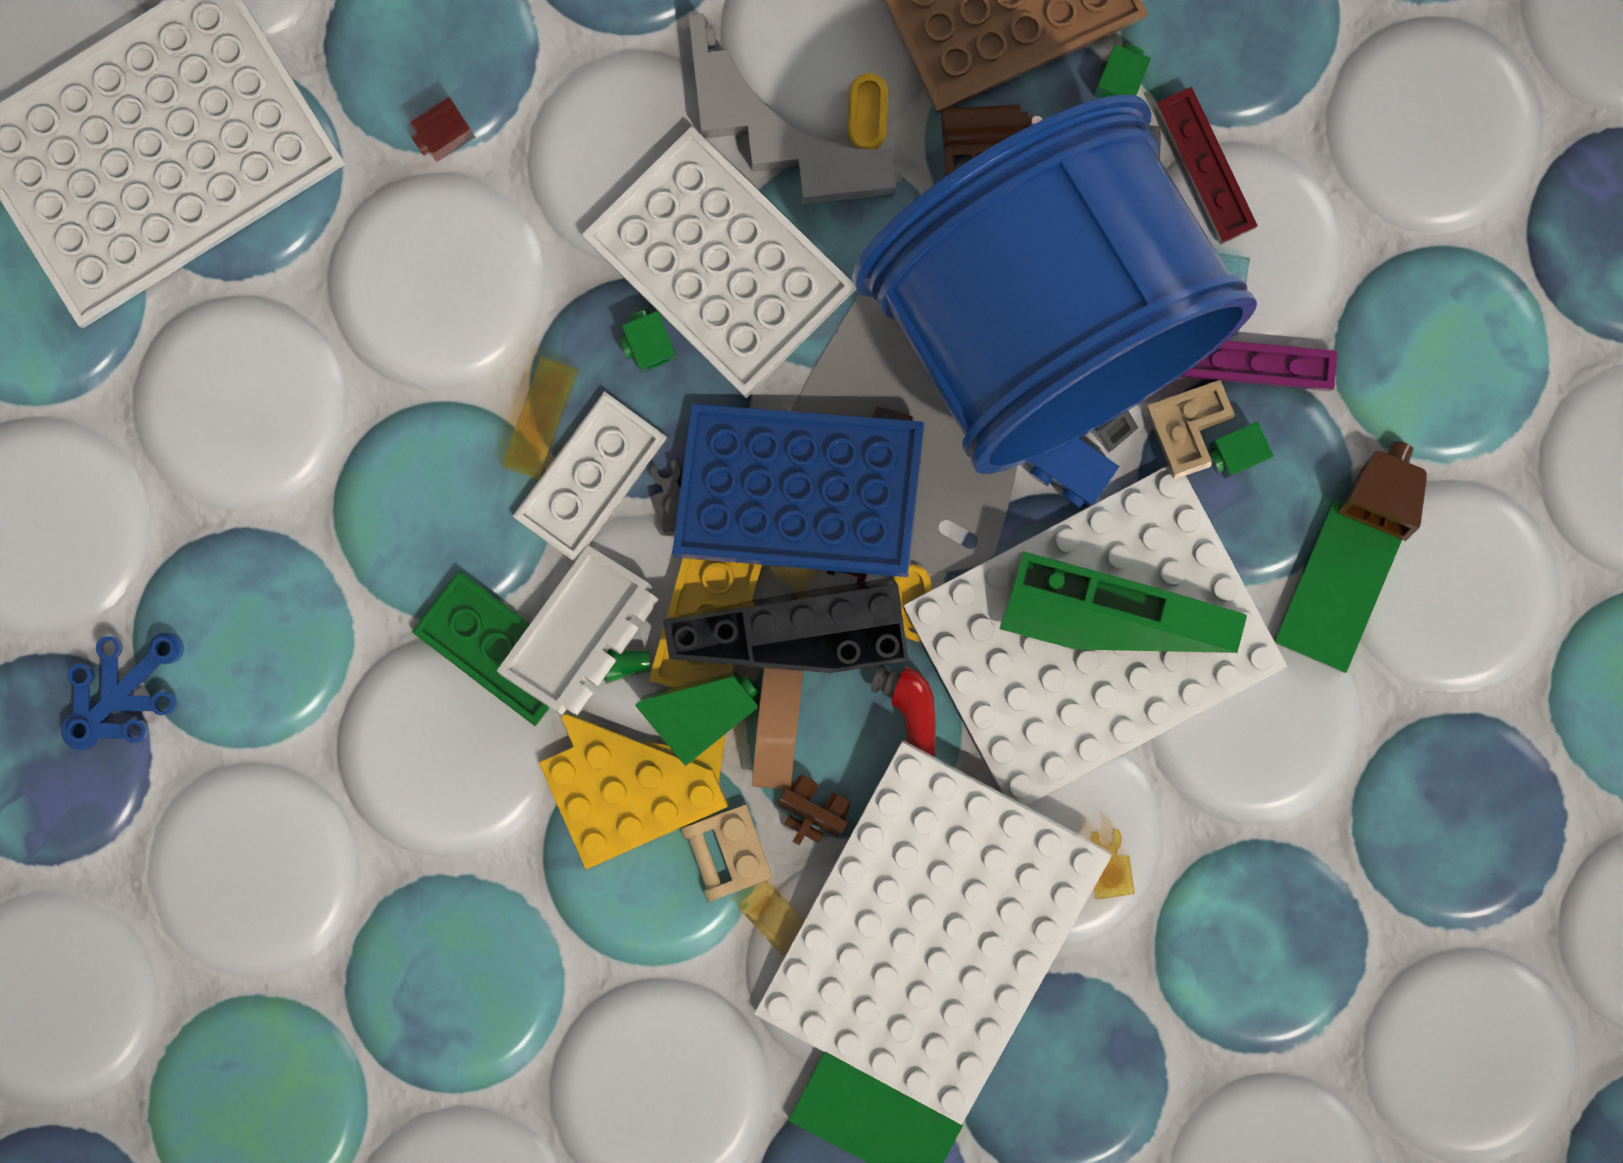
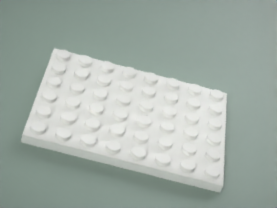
[0,0,346,328]
[903,465,1288,806]
[754,740,1112,1125]

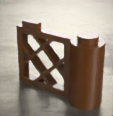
[941,104,1029,177]

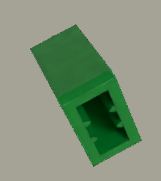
[635,671,761,766]

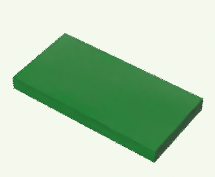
[1273,499,1402,673]
[412,570,550,726]
[788,1051,964,1163]

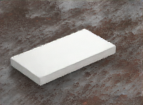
[513,391,668,562]

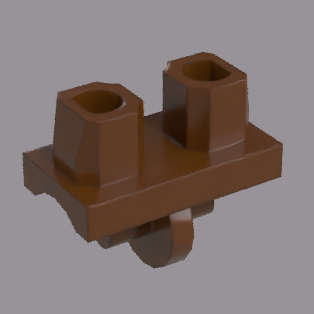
[776,775,850,845]

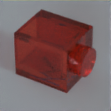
[410,97,475,162]

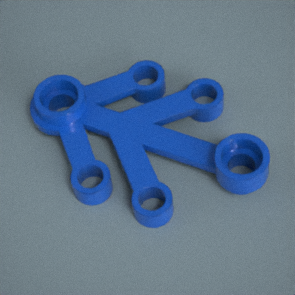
[61,633,184,750]

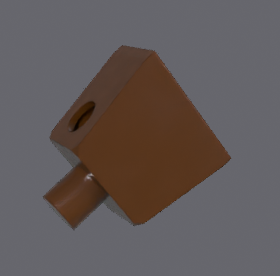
[1337,441,1427,541]

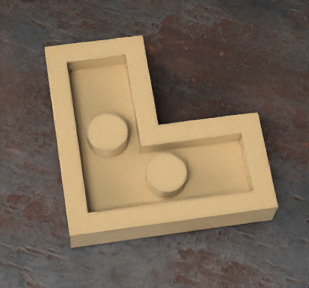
[1146,380,1235,479]

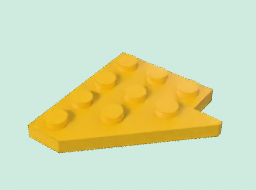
[539,714,729,870]

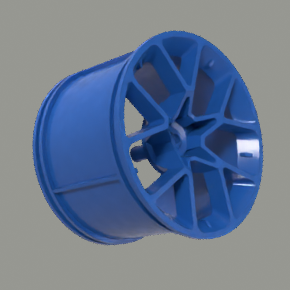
[852,95,1257,474]

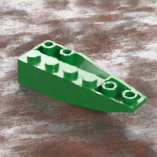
[999,551,1247,653]

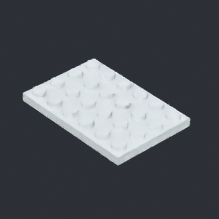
[582,126,856,398]

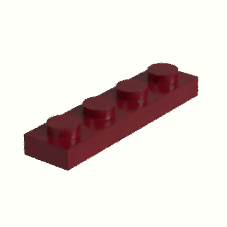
[1155,86,1258,245]

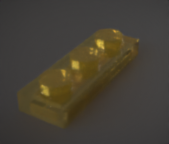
[502,356,579,480]

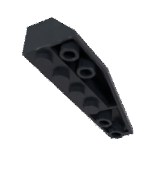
[663,578,909,673]

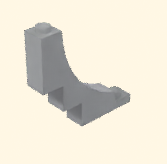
[688,13,902,205]

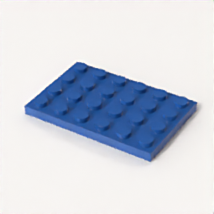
[672,404,925,577]

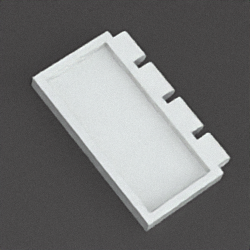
[497,545,659,715]

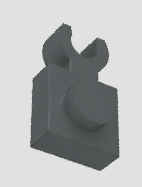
[651,460,681,533]

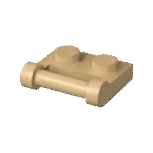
[680,804,773,902]

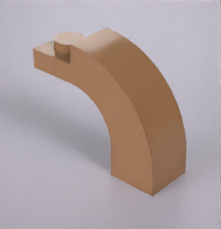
[752,667,804,790]

